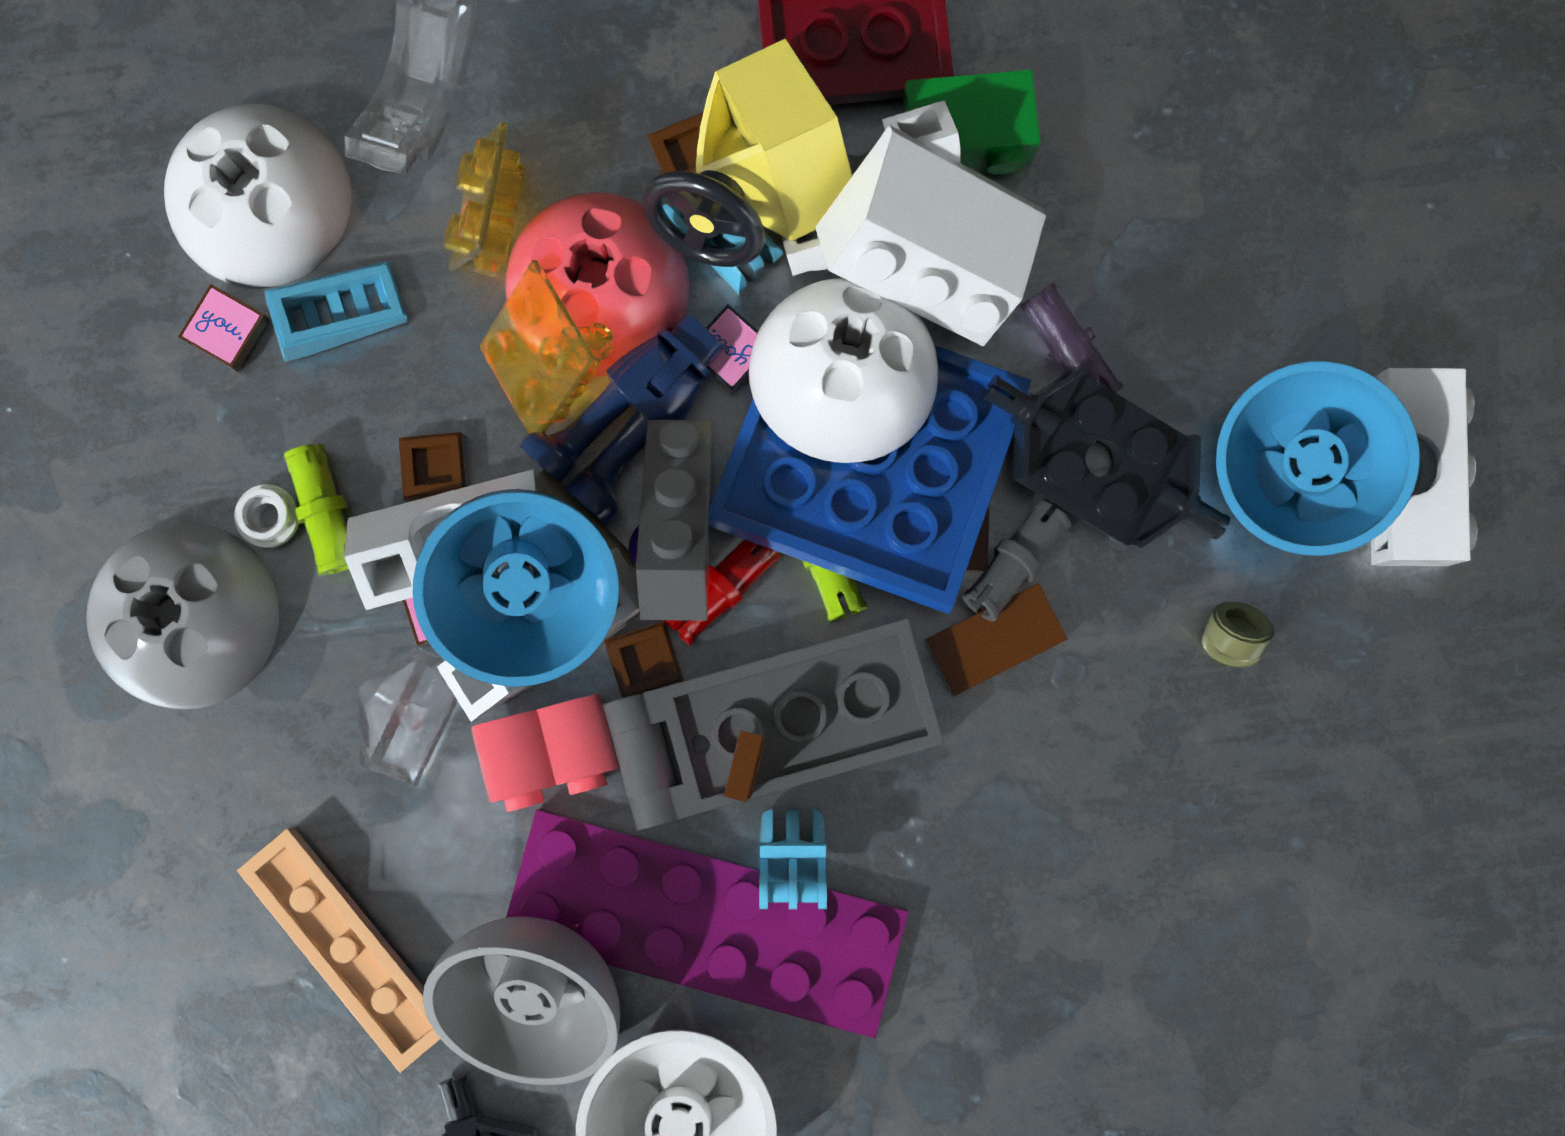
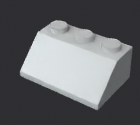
[815,125,1046,346]

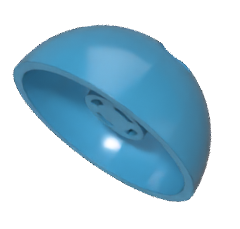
[1216,361,1420,556]
[412,489,619,687]

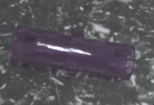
[1020,282,1124,393]

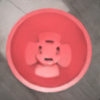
[506,192,690,376]

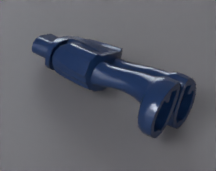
[519,313,724,527]

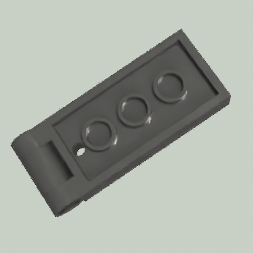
[603,618,944,831]

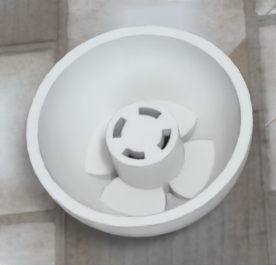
[164,104,352,288]
[749,278,938,463]
[576,1030,777,1136]

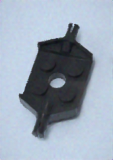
[982,366,1231,549]

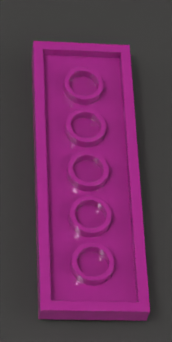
[506,808,909,1039]

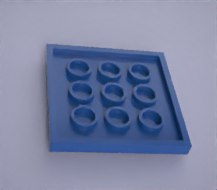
[709,343,1032,614]

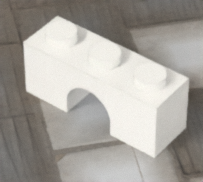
[1371,368,1478,566]
[344,469,541,610]

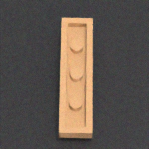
[236,827,440,1073]

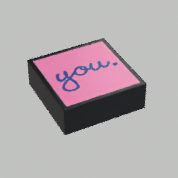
[706,304,759,395]

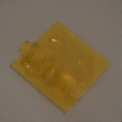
[444,122,525,276]
[479,260,613,434]

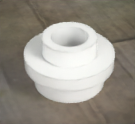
[234,484,299,548]

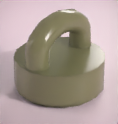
[1201,602,1275,668]

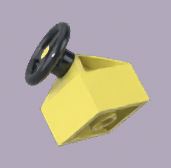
[643,39,852,267]

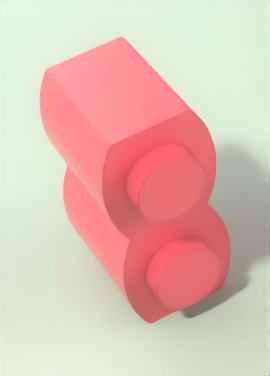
[471,693,619,812]

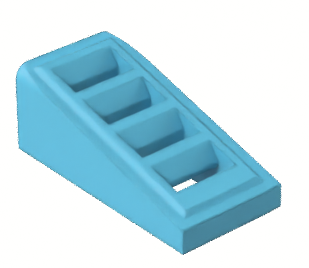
[265,261,407,362]

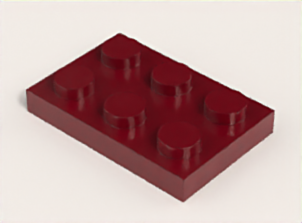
[757,0,954,105]

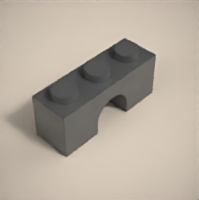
[636,420,714,621]

